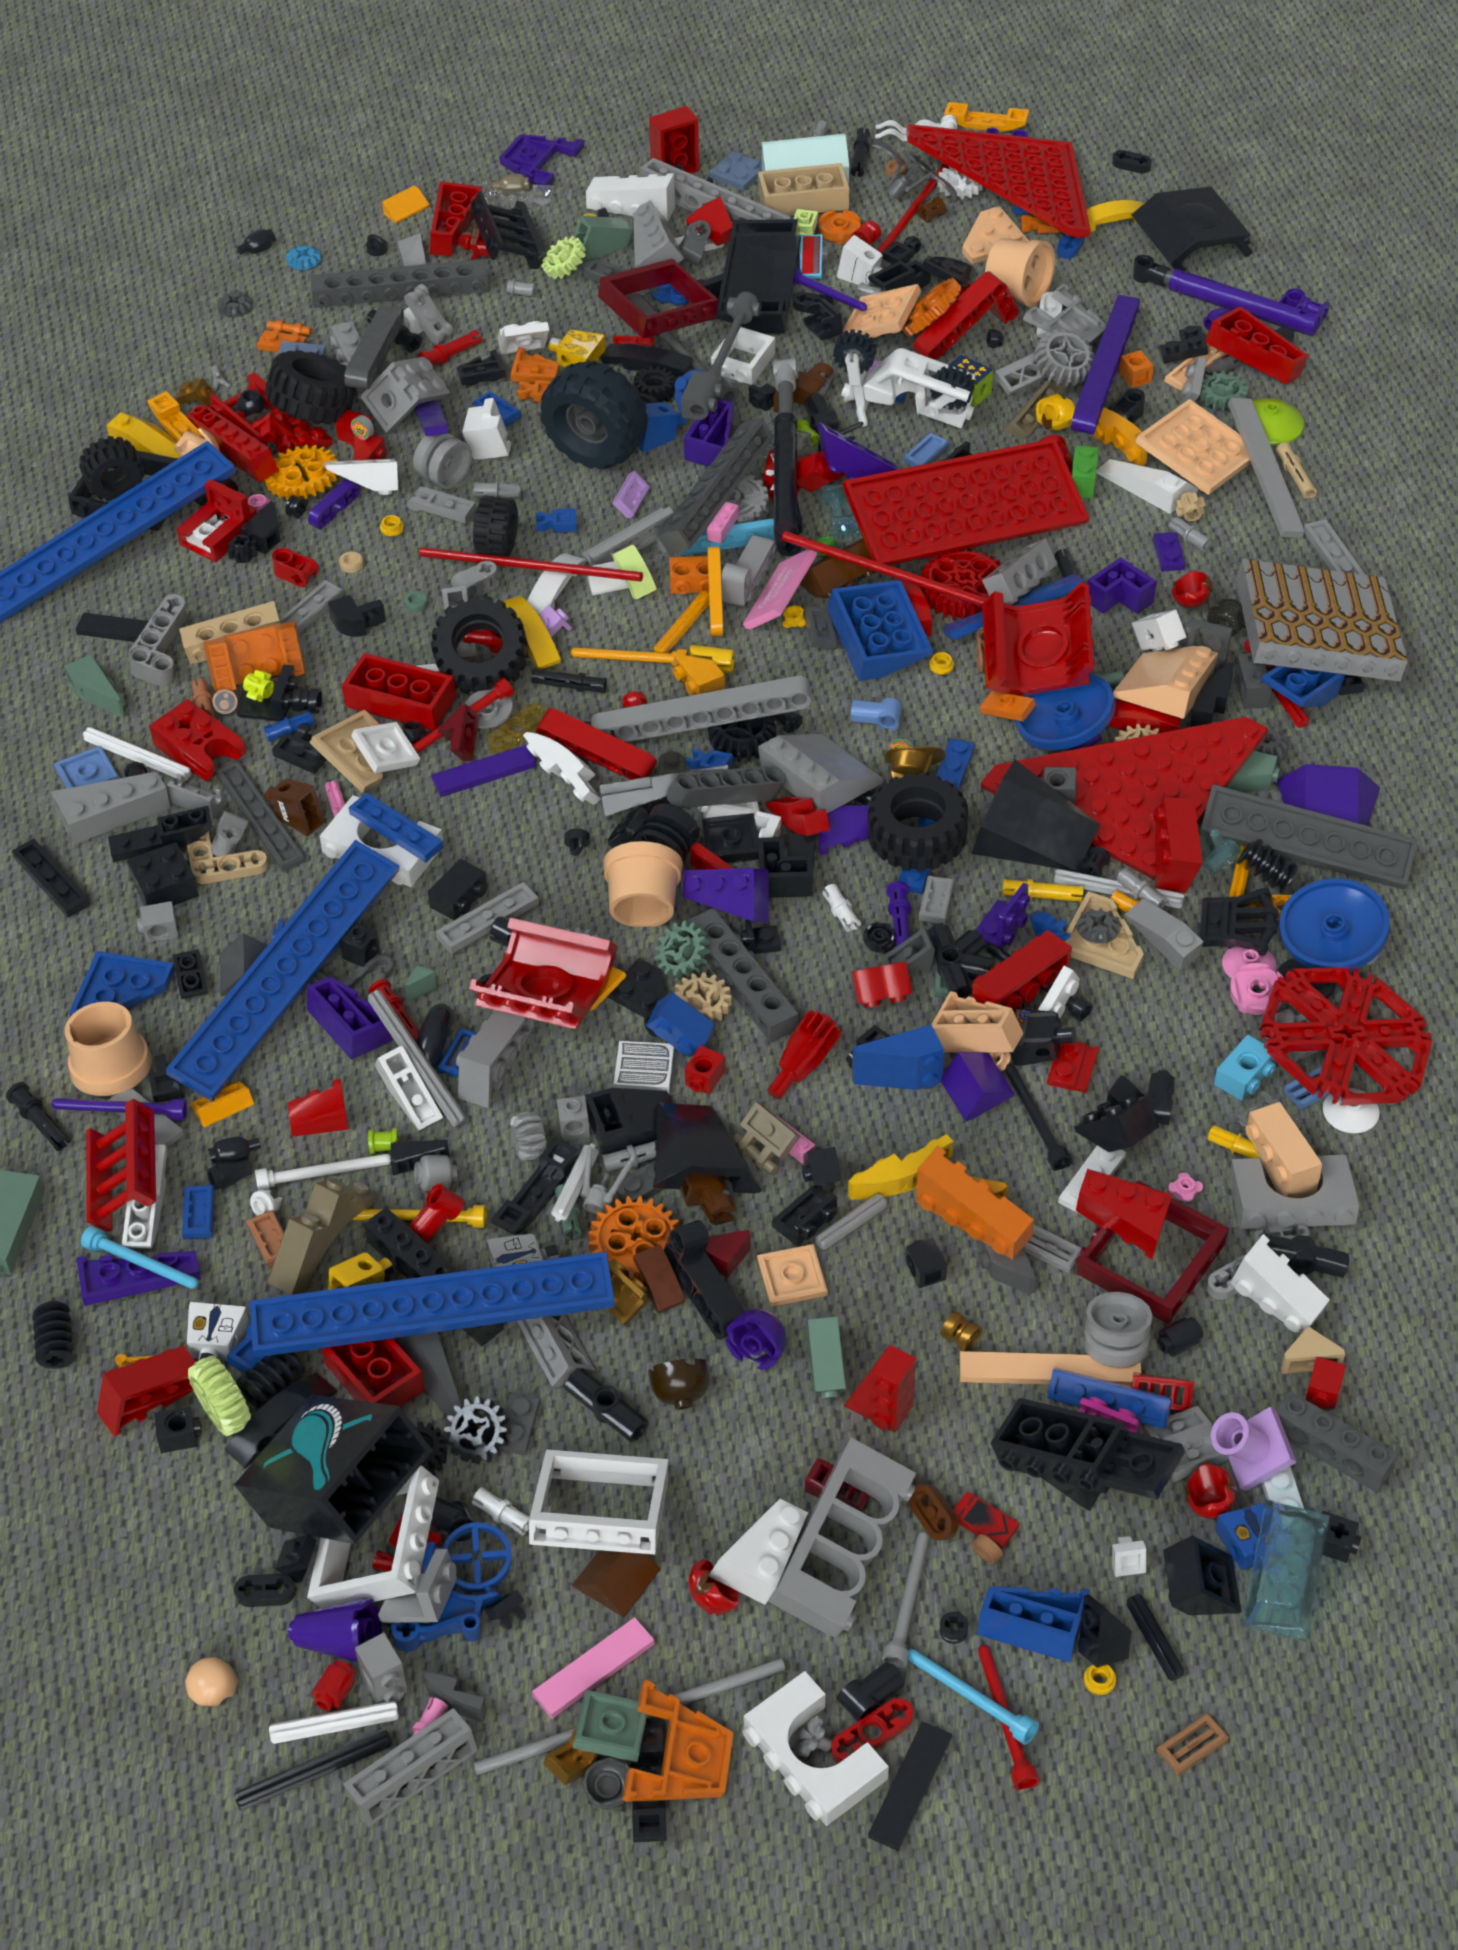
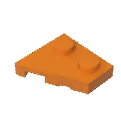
[511,347,559,383]

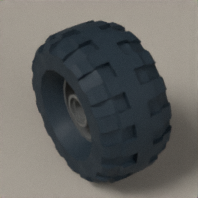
[540,361,648,469]

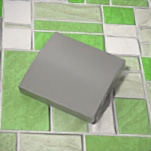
[1143,1406,1228,1482]

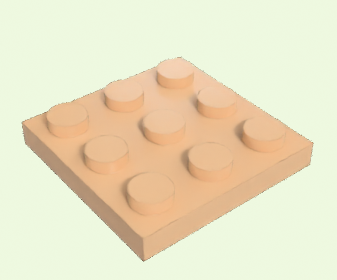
[842,284,921,338]

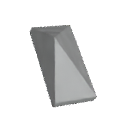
[397,233,426,266]

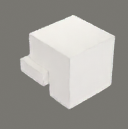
[462,398,511,459]

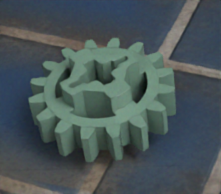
[1199,371,1249,411]
[654,920,711,980]

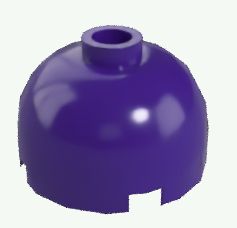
[726,1308,787,1370]

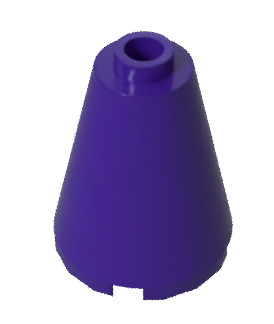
[288,1598,382,1663]

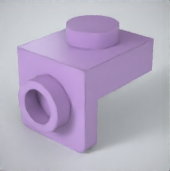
[539,604,572,637]

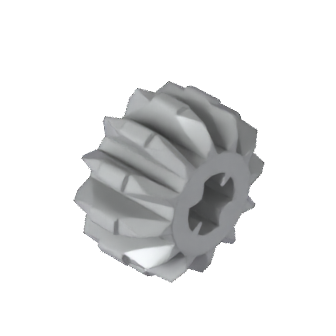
[509,1111,547,1161]

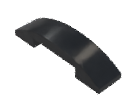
[491,1137,579,1235]
[225,1373,337,1469]
[631,1723,667,1843]

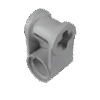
[451,561,499,601]
[211,810,249,857]

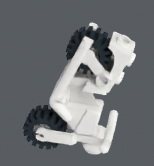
[833,329,975,429]

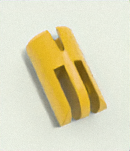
[689,645,735,674]

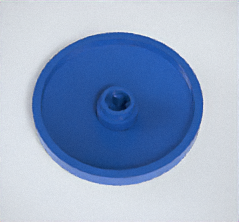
[1015,673,1116,750]
[1279,878,1390,971]

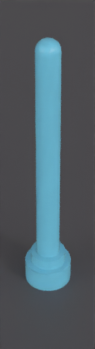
[81,1226,198,1289]
[908,1649,1039,1745]

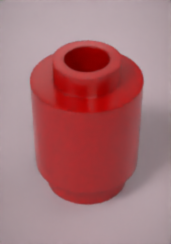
[311,1660,356,1711]

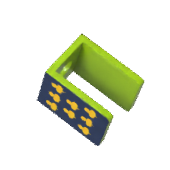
[949,355,993,407]

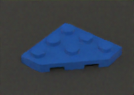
[69,951,175,1017]

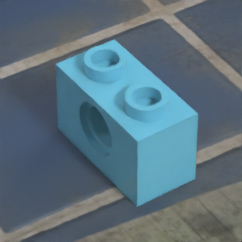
[1214,1035,1276,1101]

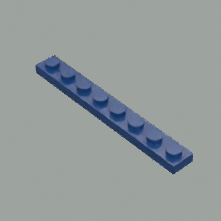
[898,738,975,894]

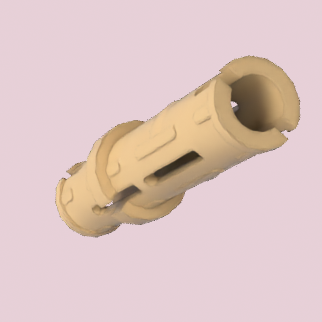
[1276,442,1317,499]

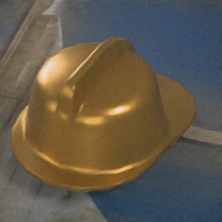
[884,746,946,778]

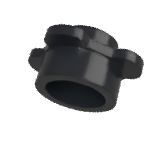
[402,721,428,743]

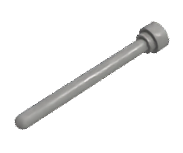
[881,1531,929,1669]

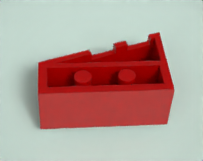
[1153,796,1203,893]
[1075,1168,1172,1260]
[844,1344,916,1433]
[97,1345,196,1437]

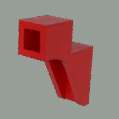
[336,410,387,460]

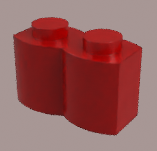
[851,961,912,1008]

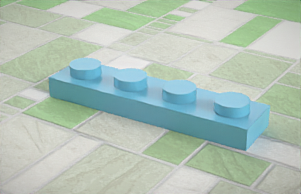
[681,518,775,556]

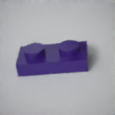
[1153,532,1186,572]

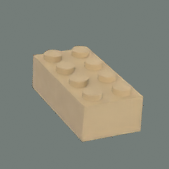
[758,163,849,216]

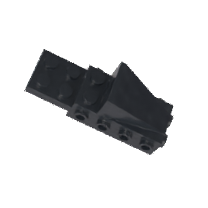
[990,1398,1185,1511]

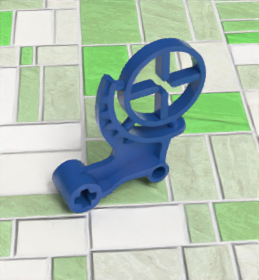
[391,1522,512,1652]

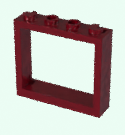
[598,259,718,338]
[1075,1180,1229,1324]

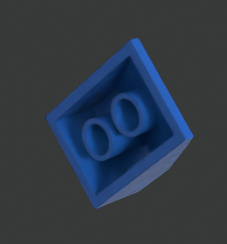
[1261,666,1346,707]
[852,1025,944,1090]

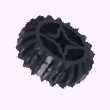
[708,715,776,762]

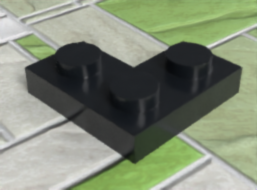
[1159,326,1208,364]

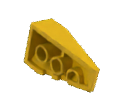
[106,412,182,459]

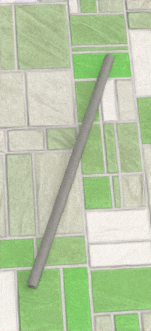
[473,1658,785,1776]

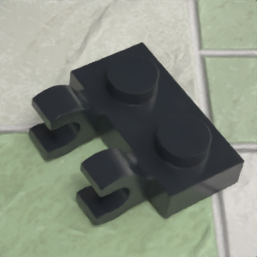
[272,723,327,774]

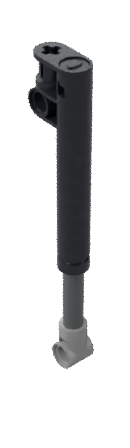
[773,358,803,556]

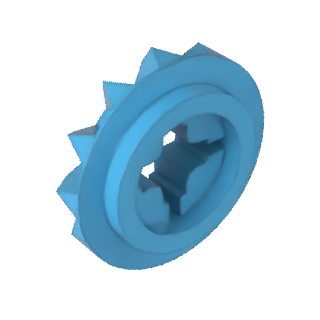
[286,244,321,270]

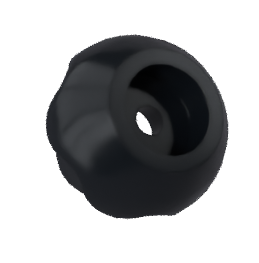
[237,390,266,415]
[863,923,896,953]

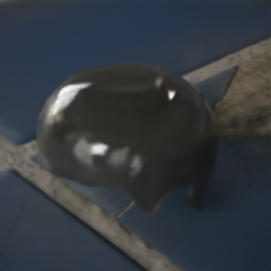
[1207,598,1245,637]

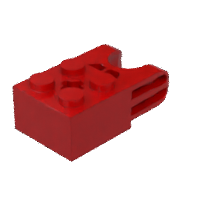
[149,699,246,781]

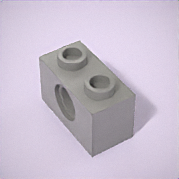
[355,1633,408,1704]

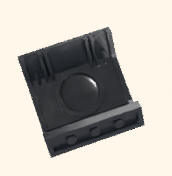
[1131,186,1253,271]

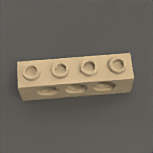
[179,601,282,664]

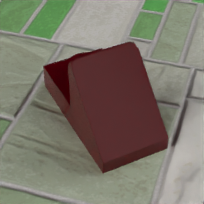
[438,704,479,761]

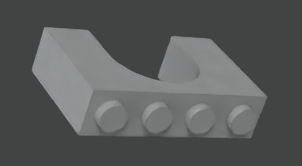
[1229,1155,1359,1229]

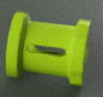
[368,1128,399,1155]

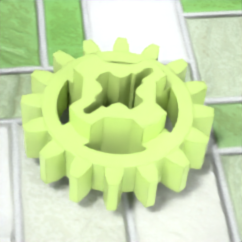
[541,236,586,279]

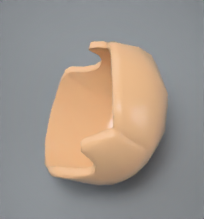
[185,1657,238,1706]

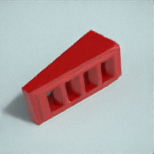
[1131,1372,1194,1411]

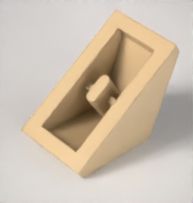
[1281,1326,1345,1374]

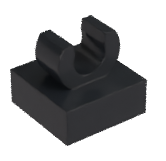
[484,1590,526,1630]

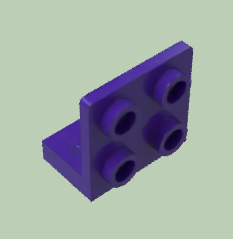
[976,883,1030,949]

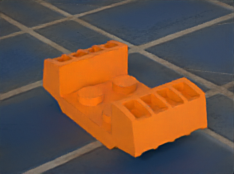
[203,621,306,691]

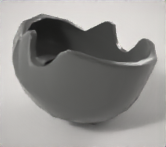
[583,1757,630,1810]

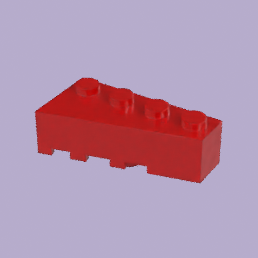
[430,181,482,257]

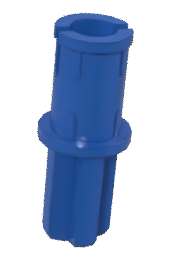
[263,712,314,742]

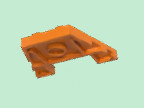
[622,1680,734,1802]

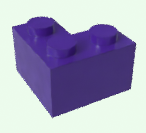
[1087,557,1157,614]

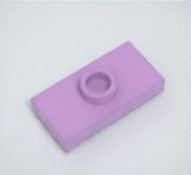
[612,471,650,518]

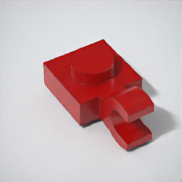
[291,427,333,448]

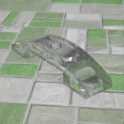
[470,181,555,209]

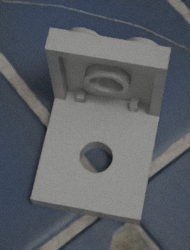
[360,357,450,433]

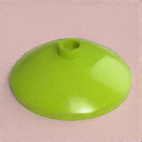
[1235,398,1304,446]

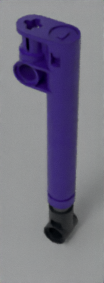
[1133,255,1330,337]

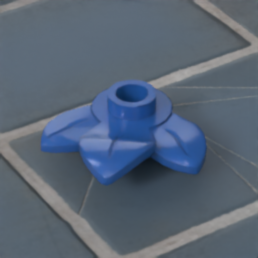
[651,284,689,305]

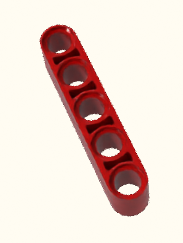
[536,708,657,780]

